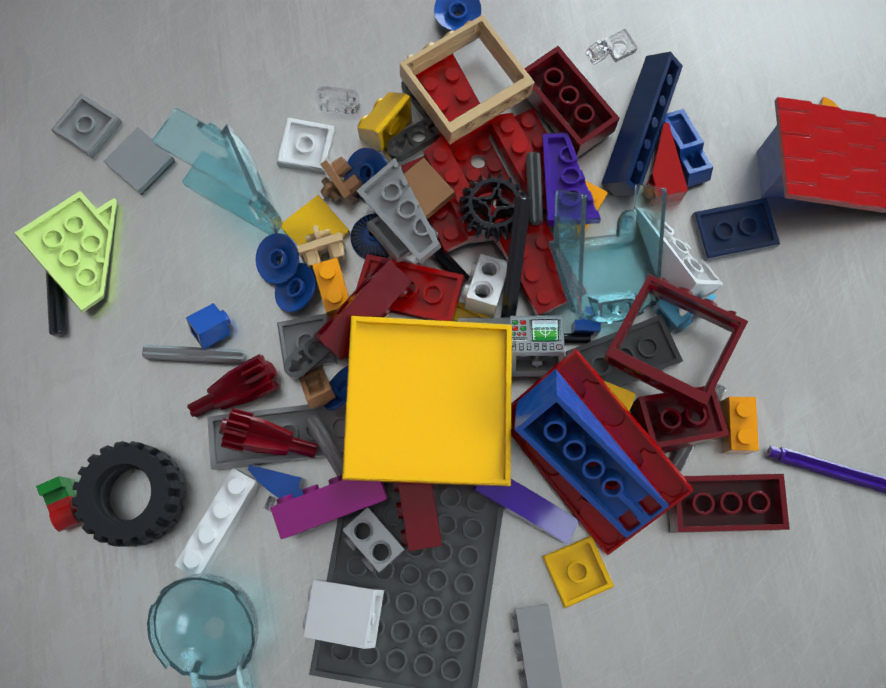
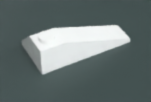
[636,207,723,298]

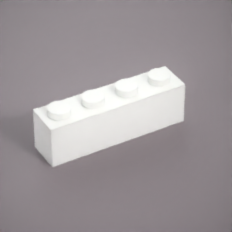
[174,468,261,579]

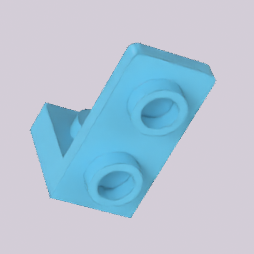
[652,293,716,333]

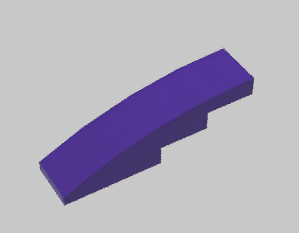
[473,479,579,545]

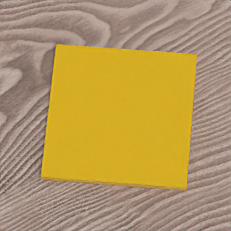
[342,316,512,487]

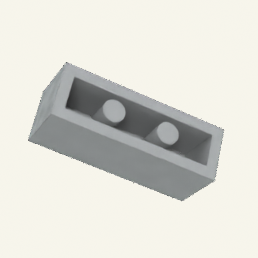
[510,604,562,688]

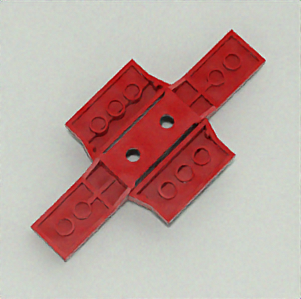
[401,53,584,316]

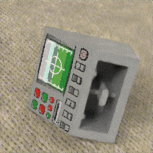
[510,316,565,377]

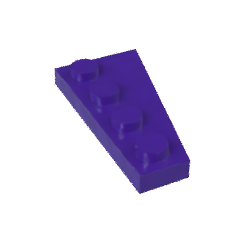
[542,133,601,226]

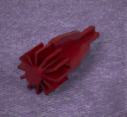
[187,354,279,417]
[219,408,318,458]

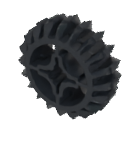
[458,172,526,243]

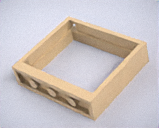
[400,15,535,144]

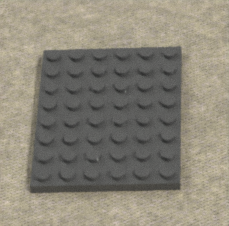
[309,482,504,688]

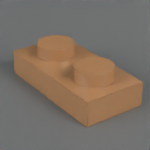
[299,366,336,409]

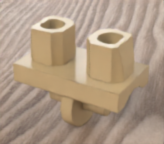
[297,225,346,269]

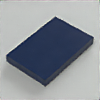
[692,198,780,261]

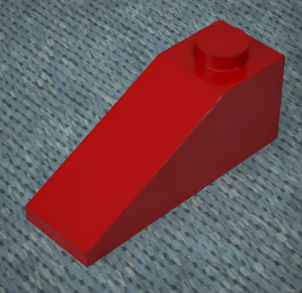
[645,122,688,206]

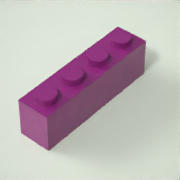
[270,475,389,540]

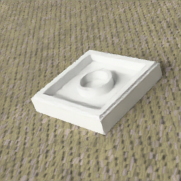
[276,118,336,174]

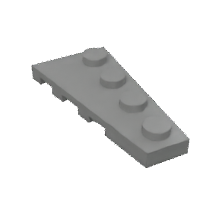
[356,158,441,264]

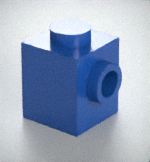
[186,303,231,350]

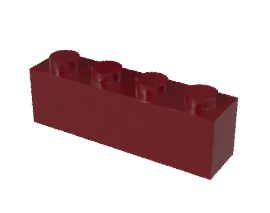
[313,259,412,360]
[392,482,443,551]

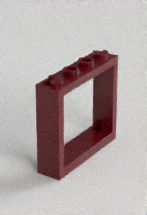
[603,274,748,411]

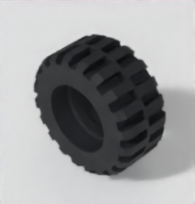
[72,441,186,547]

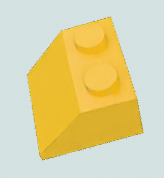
[357,92,412,153]

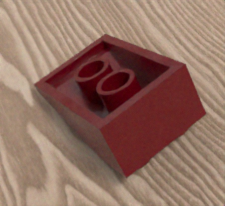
[630,386,729,453]

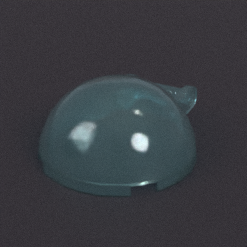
[147,574,259,688]

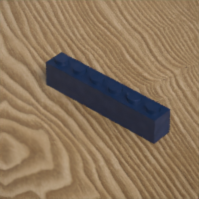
[601,51,683,196]

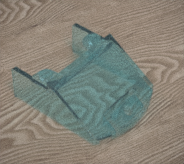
[152,108,283,235]
[548,184,667,323]

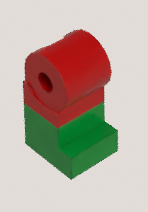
[36,476,81,532]

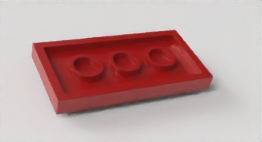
[356,254,465,321]

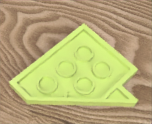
[15,191,117,313]

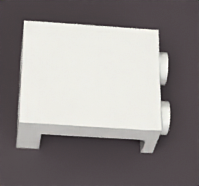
[303,580,384,649]

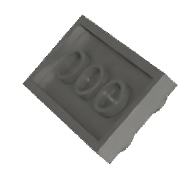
[565,314,683,387]

